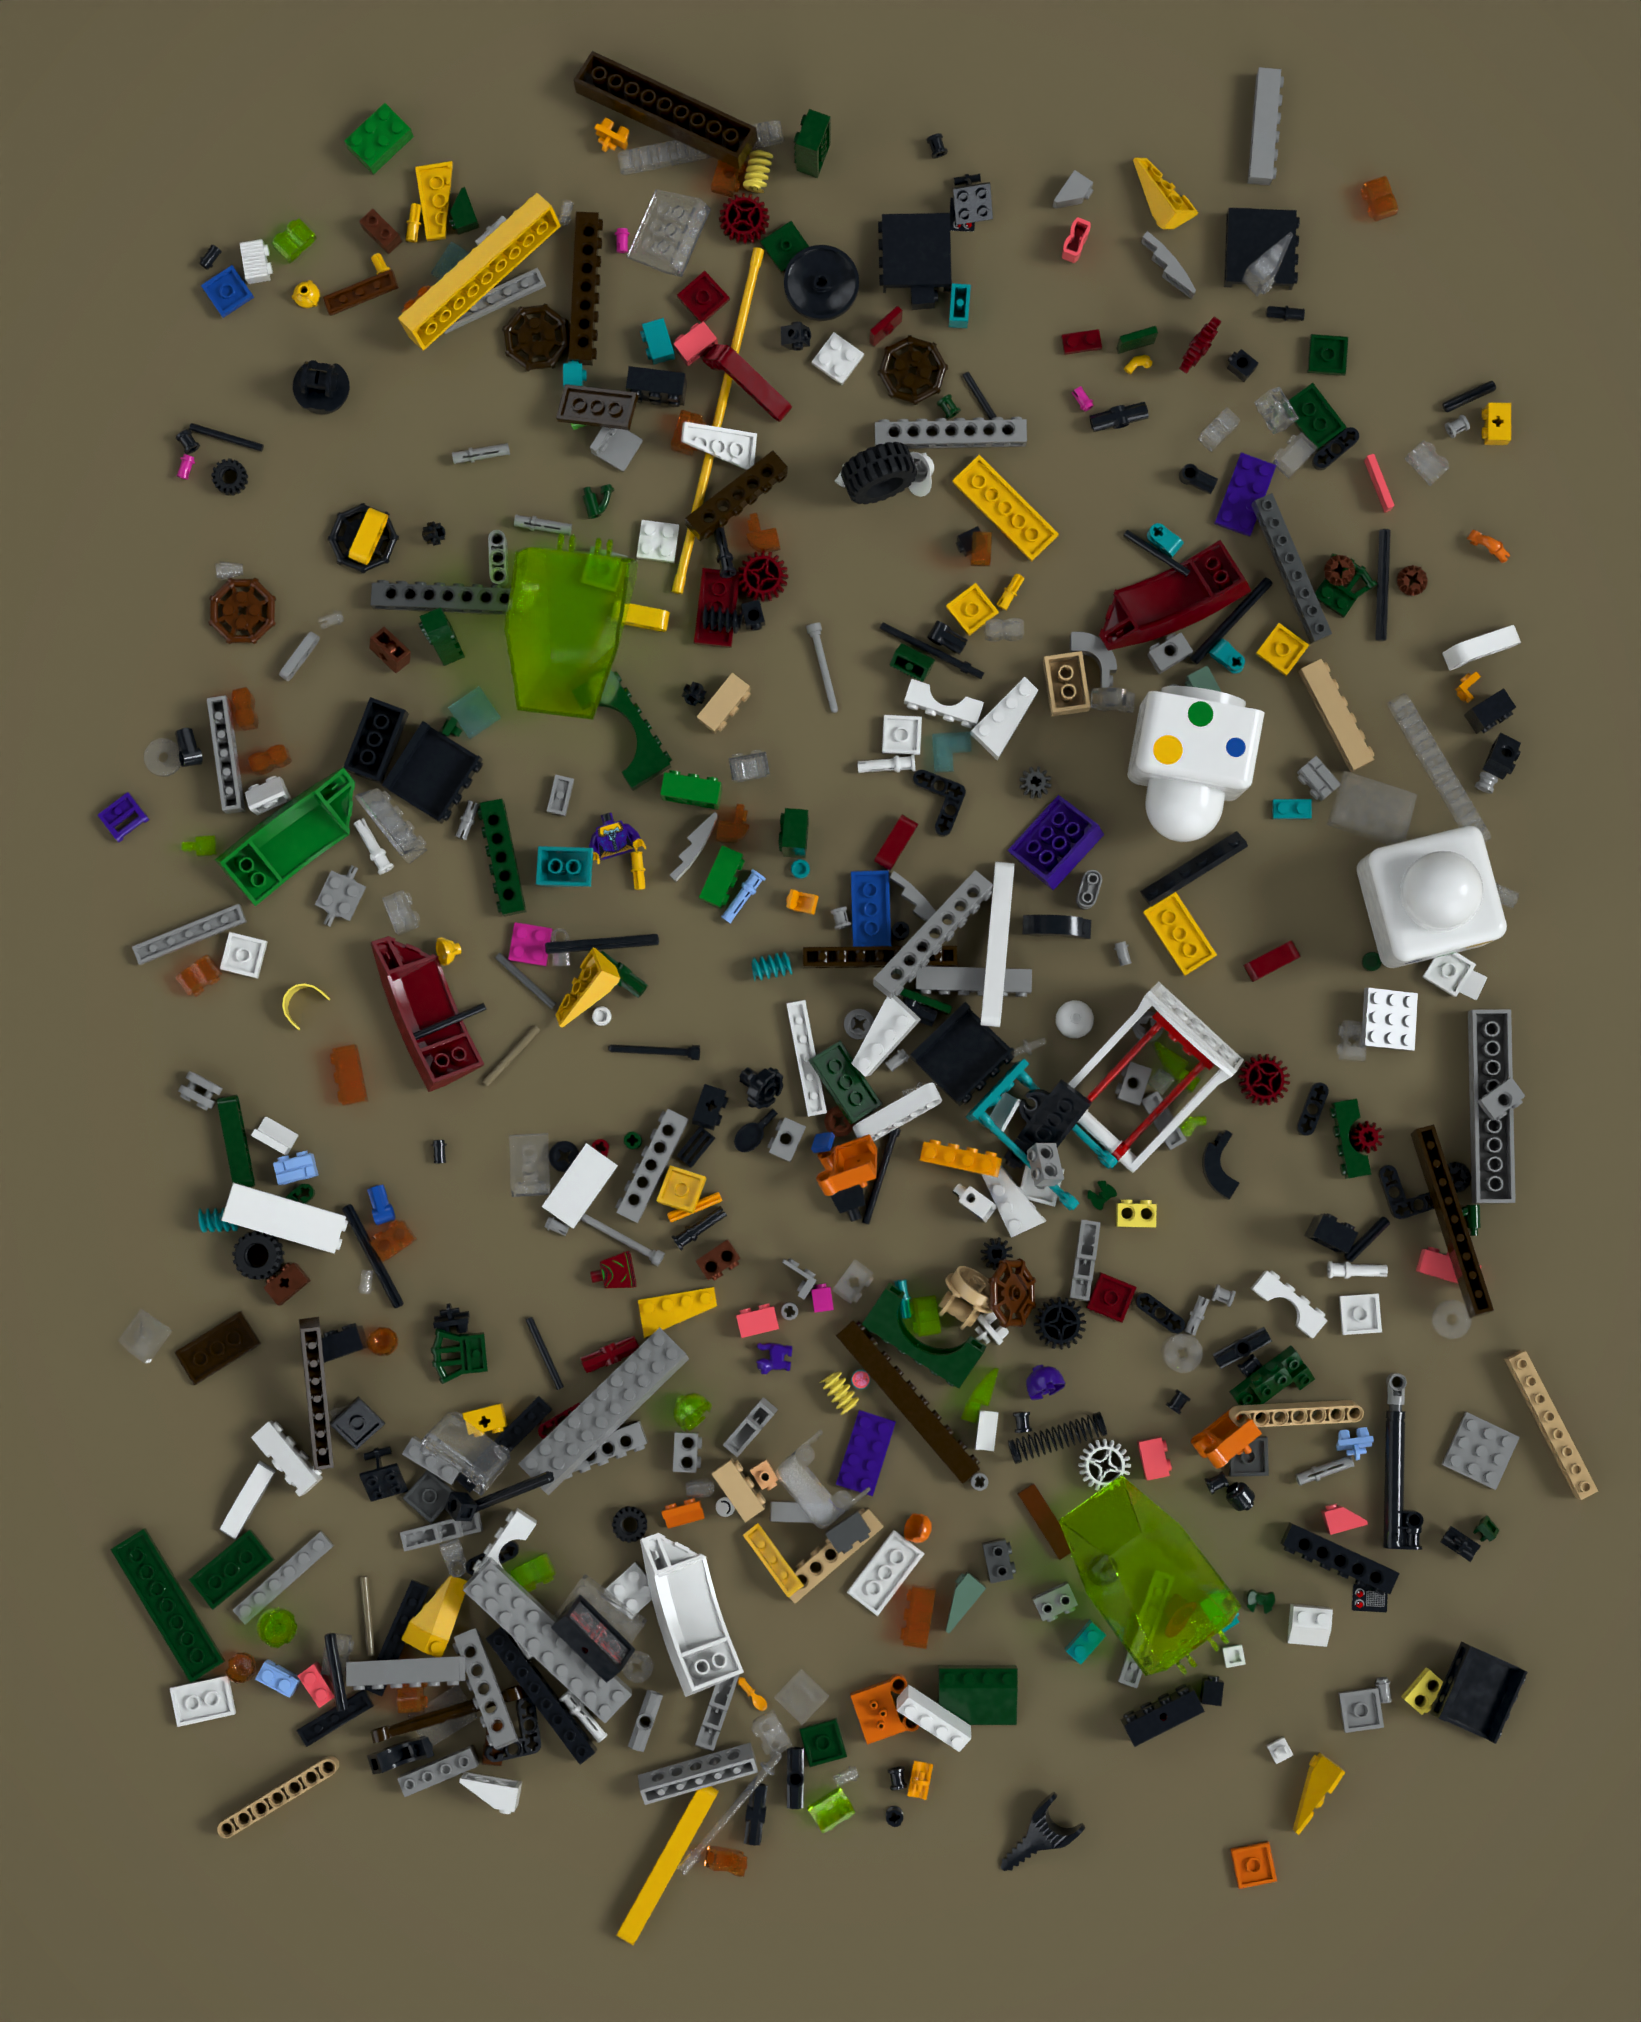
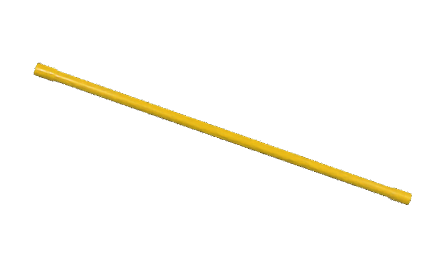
[671,247,764,594]

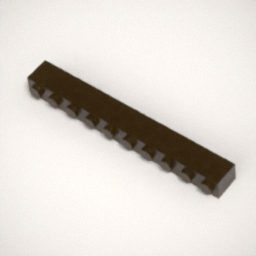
[1411,1124,1494,1319]
[836,1320,980,1484]

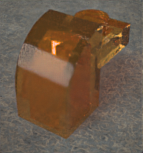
[746,513,780,553]
[970,532,992,567]
[716,804,750,843]
[704,1846,747,1877]

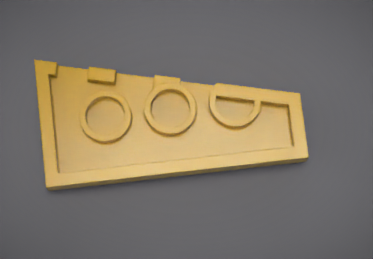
[415,161,453,242]
[638,1287,717,1338]

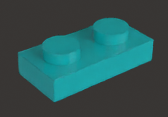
[1272,799,1312,819]

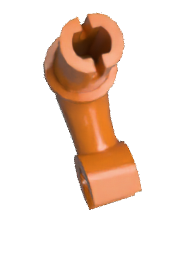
[1467,530,1510,563]

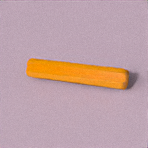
[667,1192,722,1222]

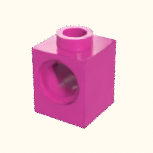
[811,1283,834,1313]

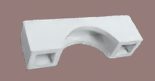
[904,679,984,728]
[1250,1270,1328,1339]
[473,1508,537,1575]

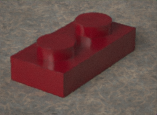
[1061,329,1102,355]

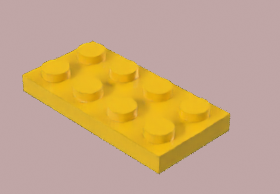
[1142,892,1217,976]

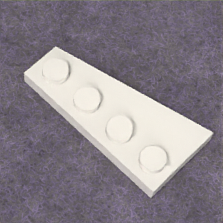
[681,422,757,470]
[982,1165,1046,1237]

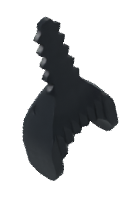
[1001,1792,1085,1871]

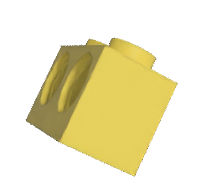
[1116,1200,1157,1228]
[1401,1667,1443,1715]

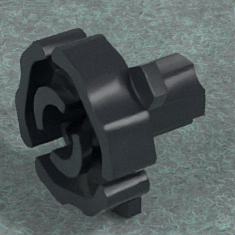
[739,1067,783,1109]

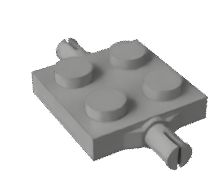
[315,865,366,927]

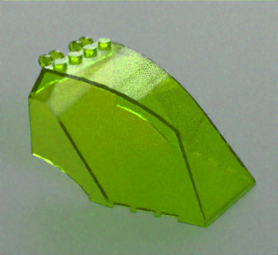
[504,533,638,720]
[1058,1475,1242,1676]

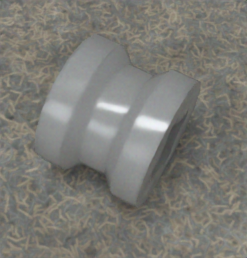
[1475,772,1499,794]

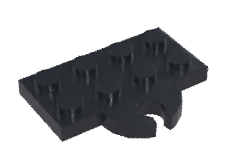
[1017,1079,1092,1148]

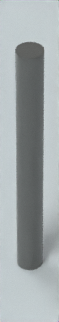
[495,953,556,1009]

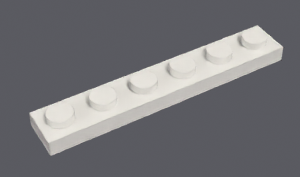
[787,1000,827,1117]

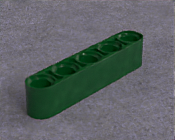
[217,1094,255,1187]

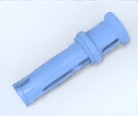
[721,869,766,924]

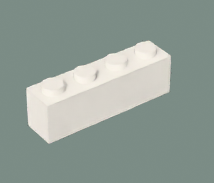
[897,1684,971,1752]

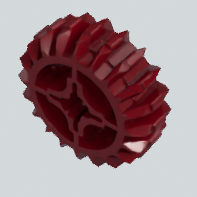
[719,193,770,245]
[737,551,789,602]
[1238,1054,1290,1106]

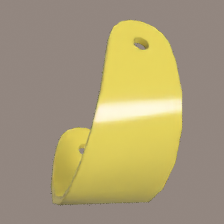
[282,983,331,1030]

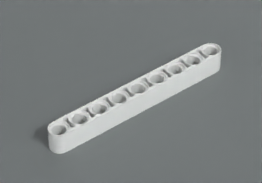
[981,862,1014,1027]

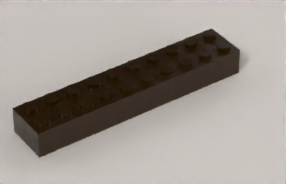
[573,51,758,170]

